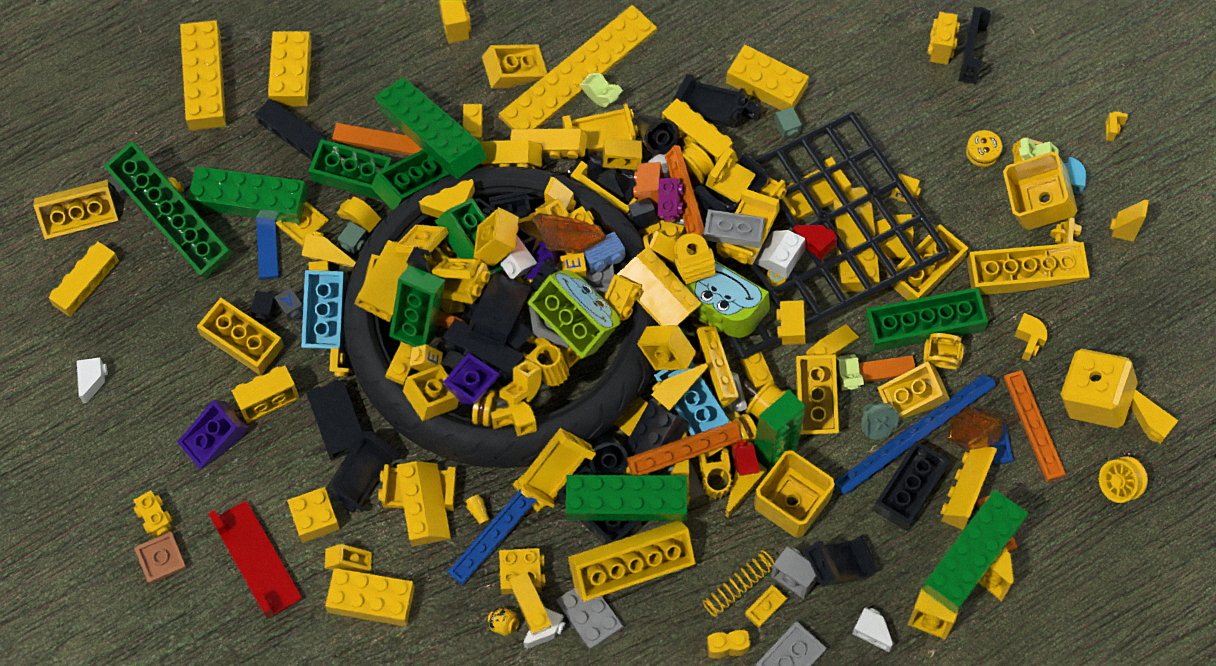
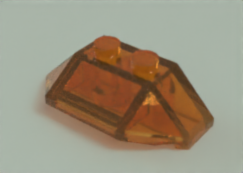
[532,213,606,253]
[948,406,1003,450]

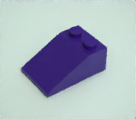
[177,400,249,469]

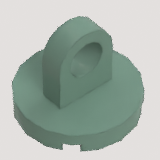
[861,403,899,440]

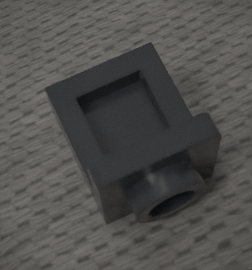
[741,102,761,122]

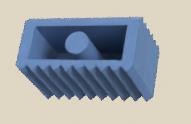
[579,232,625,273]

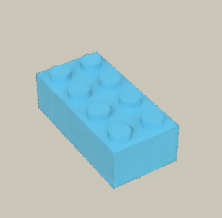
[301,270,347,350]
[654,361,730,435]

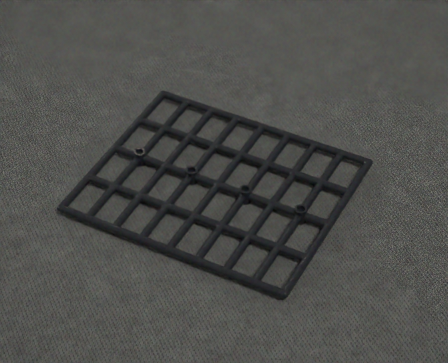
[657,111,951,359]

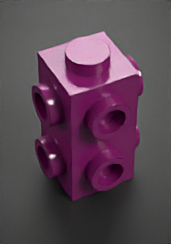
[658,178,685,223]

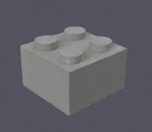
[771,547,818,599]

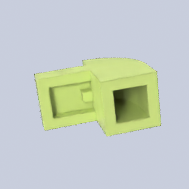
[580,73,623,108]
[1019,138,1059,160]
[836,354,864,391]

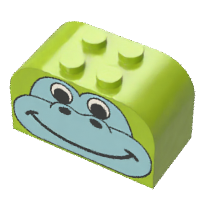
[685,260,770,338]
[527,270,620,359]

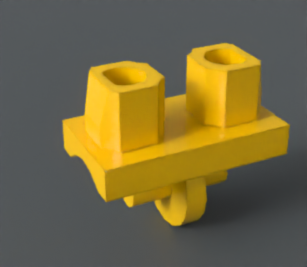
[1050,217,1081,244]

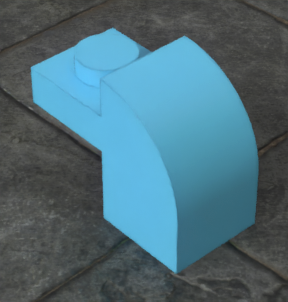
[1064,157,1086,194]

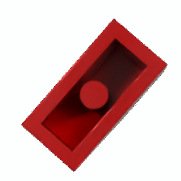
[793,225,837,260]
[731,439,760,476]

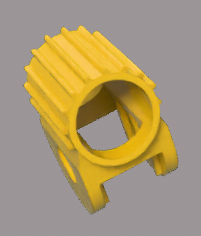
[674,233,716,284]
[924,333,964,370]
[522,337,569,387]
[699,448,733,500]

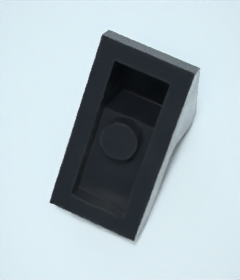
[597,168,625,201]

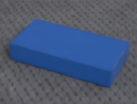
[985,424,1013,465]

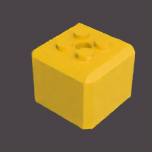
[1003,152,1078,230]
[1060,349,1138,428]
[754,450,834,538]

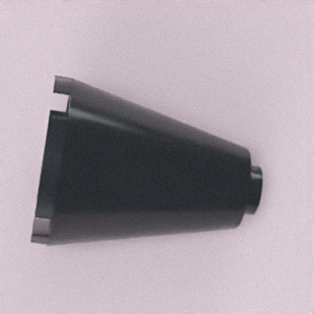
[635,115,679,155]
[589,433,629,475]

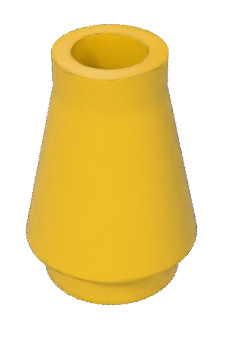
[465,494,490,525]

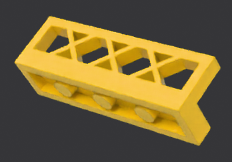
[696,327,739,407]

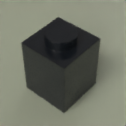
[627,197,658,230]
[250,291,276,323]

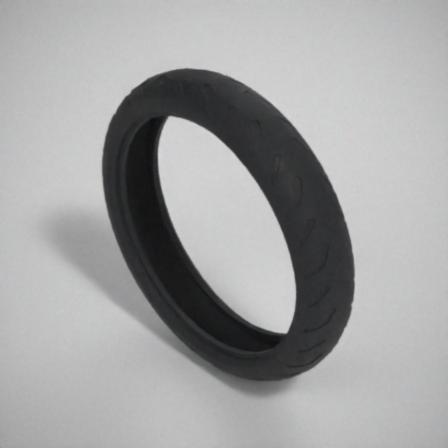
[344,166,660,468]

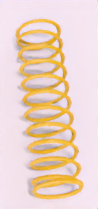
[703,550,775,617]

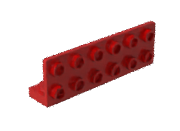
[208,501,302,619]

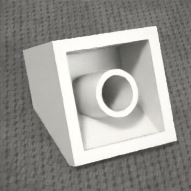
[754,230,806,279]

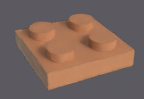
[134,532,187,585]

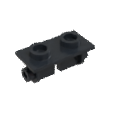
[531,257,563,292]

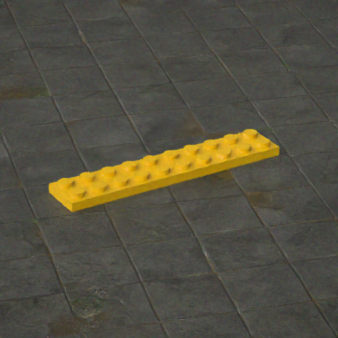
[499,5,657,129]

